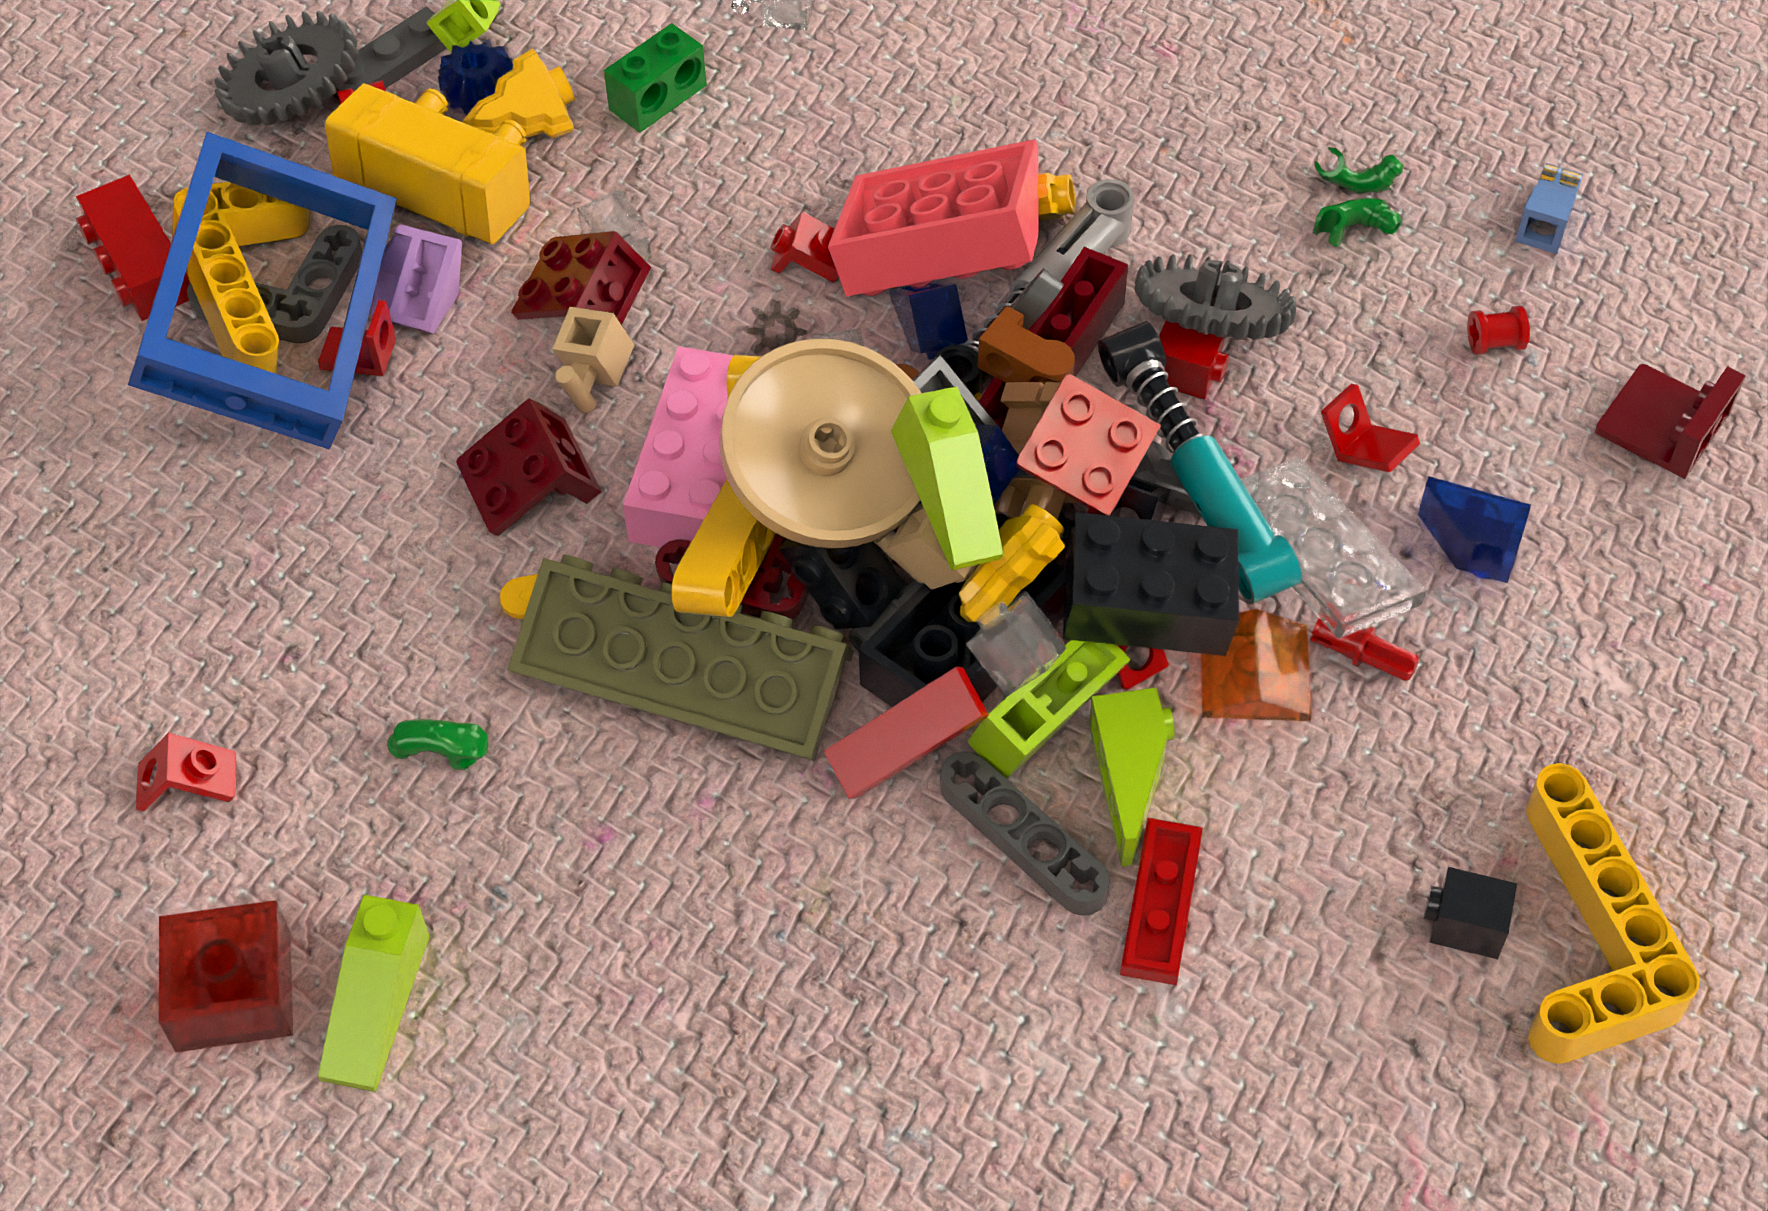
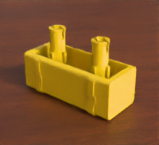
[325,83,530,245]

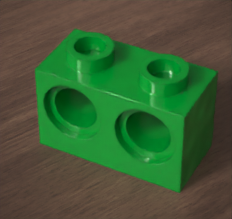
[603,23,707,133]

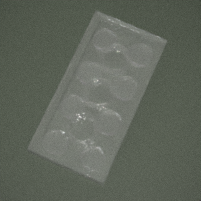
[1240,457,1427,638]

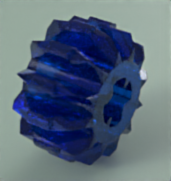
[438,39,513,116]

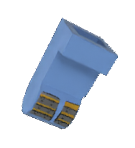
[1515,163,1583,254]

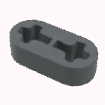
[1009,268,1064,330]

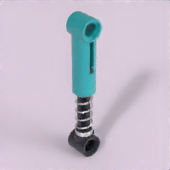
[1098,321,1302,604]

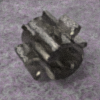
[743,299,807,354]

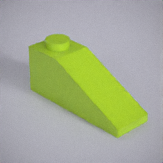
[890,386,1004,571]
[967,640,1131,779]
[1089,687,1175,867]
[318,894,430,1092]

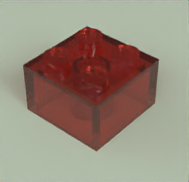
[159,900,293,1053]

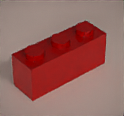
[75,174,190,321]

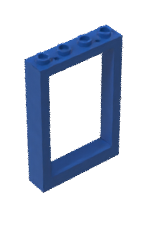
[128,132,397,450]

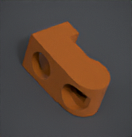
[977,306,1075,385]

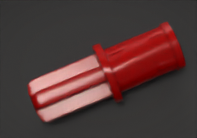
[1310,610,1419,681]

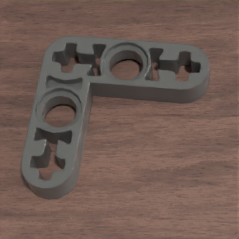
[187,225,362,344]

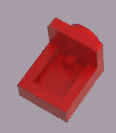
[770,211,839,283]

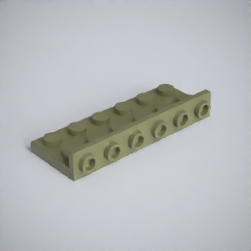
[507,554,854,761]

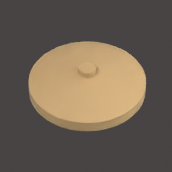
[719,339,922,548]

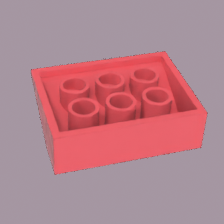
[828,139,1038,297]

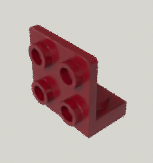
[511,231,651,325]
[1595,364,1746,479]
[456,398,602,536]

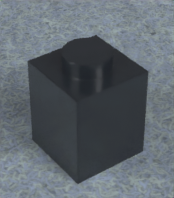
[1423,867,1517,960]

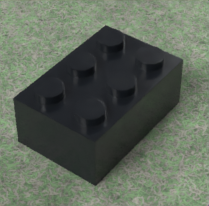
[1063,512,1239,656]

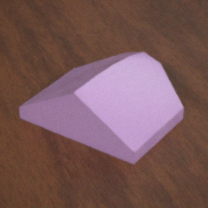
[370,224,462,334]

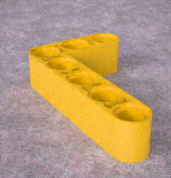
[172,182,311,374]
[672,355,775,617]
[1526,763,1700,1064]

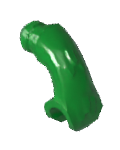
[1314,147,1404,193]
[1313,198,1402,247]
[387,719,488,770]

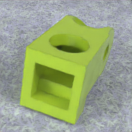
[426,0,501,55]

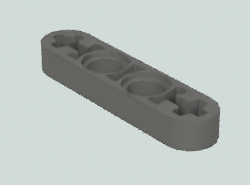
[940,751,1110,916]

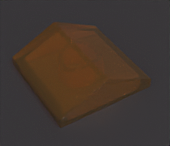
[1200,609,1312,721]

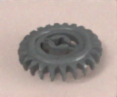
[214,11,358,126]
[1134,254,1296,340]

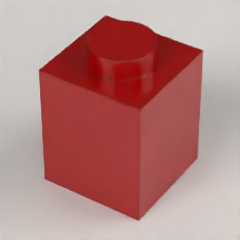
[1159,321,1229,400]

